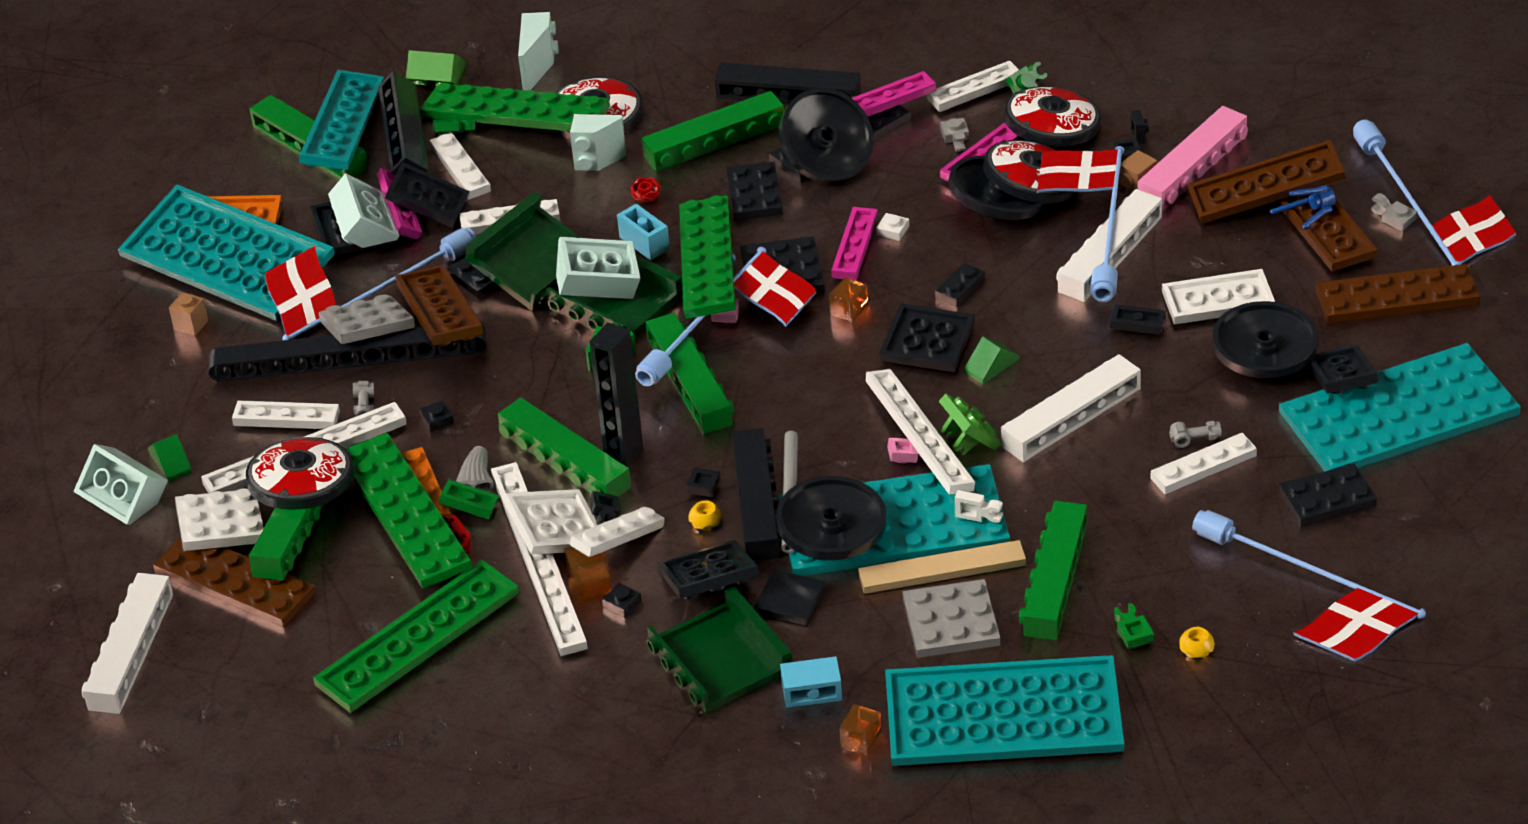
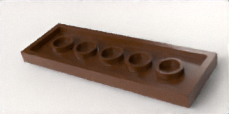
[1187,139,1346,224]
[1275,194,1378,272]
[1315,264,1480,324]
[395,265,483,346]
[153,537,316,627]

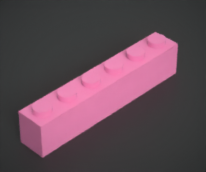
[1138,106,1248,211]

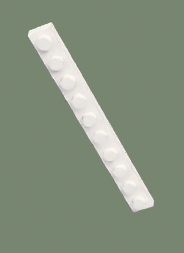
[491,462,588,656]

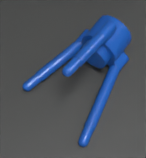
[1270,185,1336,229]

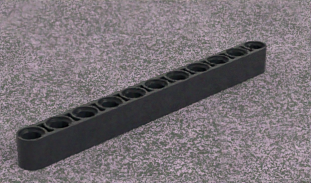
[208,321,487,382]

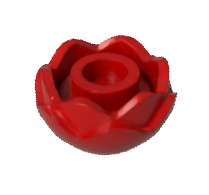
[630,177,661,204]

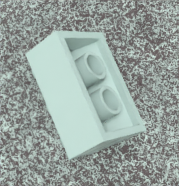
[328,173,400,248]
[556,237,640,299]
[73,444,168,525]

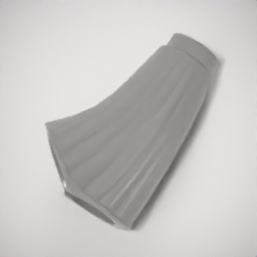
[456,446,495,492]

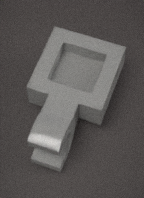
[940,118,969,152]
[1371,193,1418,232]

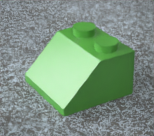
[406,50,467,87]

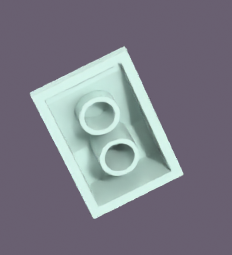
[518,12,558,91]

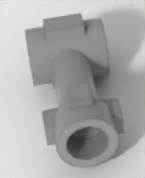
[353,381,374,417]
[1169,421,1221,448]

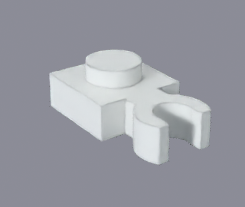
[955,490,1003,523]

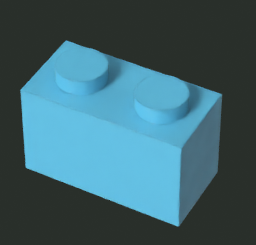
[617,204,670,260]
[780,656,842,708]

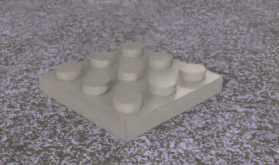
[319,295,415,344]
[903,579,1001,658]

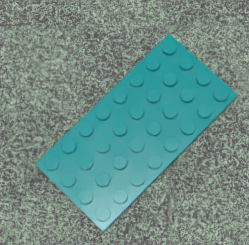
[118,185,335,321]
[1279,343,1521,471]
[778,464,1010,576]
[885,655,1124,766]

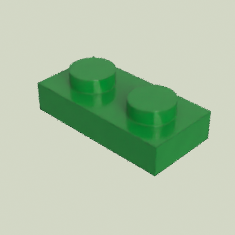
[439,479,499,519]

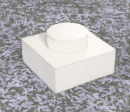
[876,213,909,241]

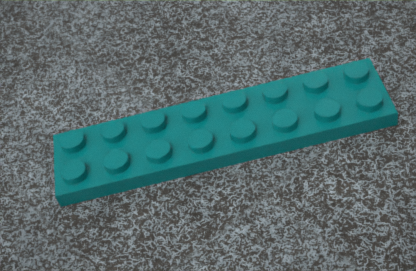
[299,70,384,171]

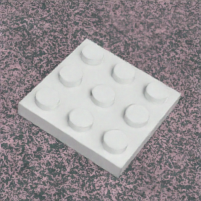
[175,489,264,551]
[503,489,597,554]

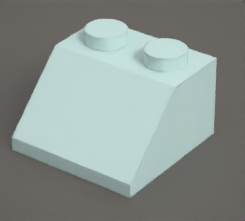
[570,114,626,171]

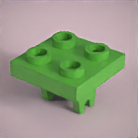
[939,394,1002,455]

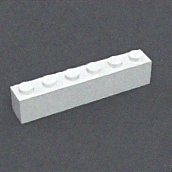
[1056,189,1162,302]
[1001,354,1141,462]
[82,573,173,714]

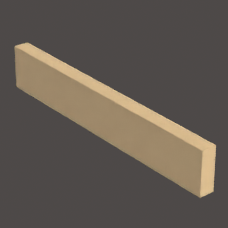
[858,540,1026,594]

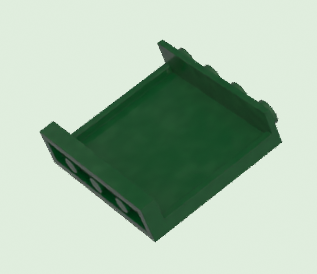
[465,191,580,311]
[546,255,683,338]
[646,586,792,714]

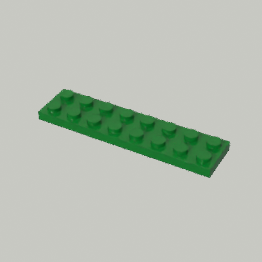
[419,83,610,131]
[679,195,736,319]
[346,432,472,589]
[313,560,519,713]

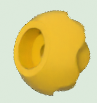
[688,501,723,531]
[1179,627,1215,658]

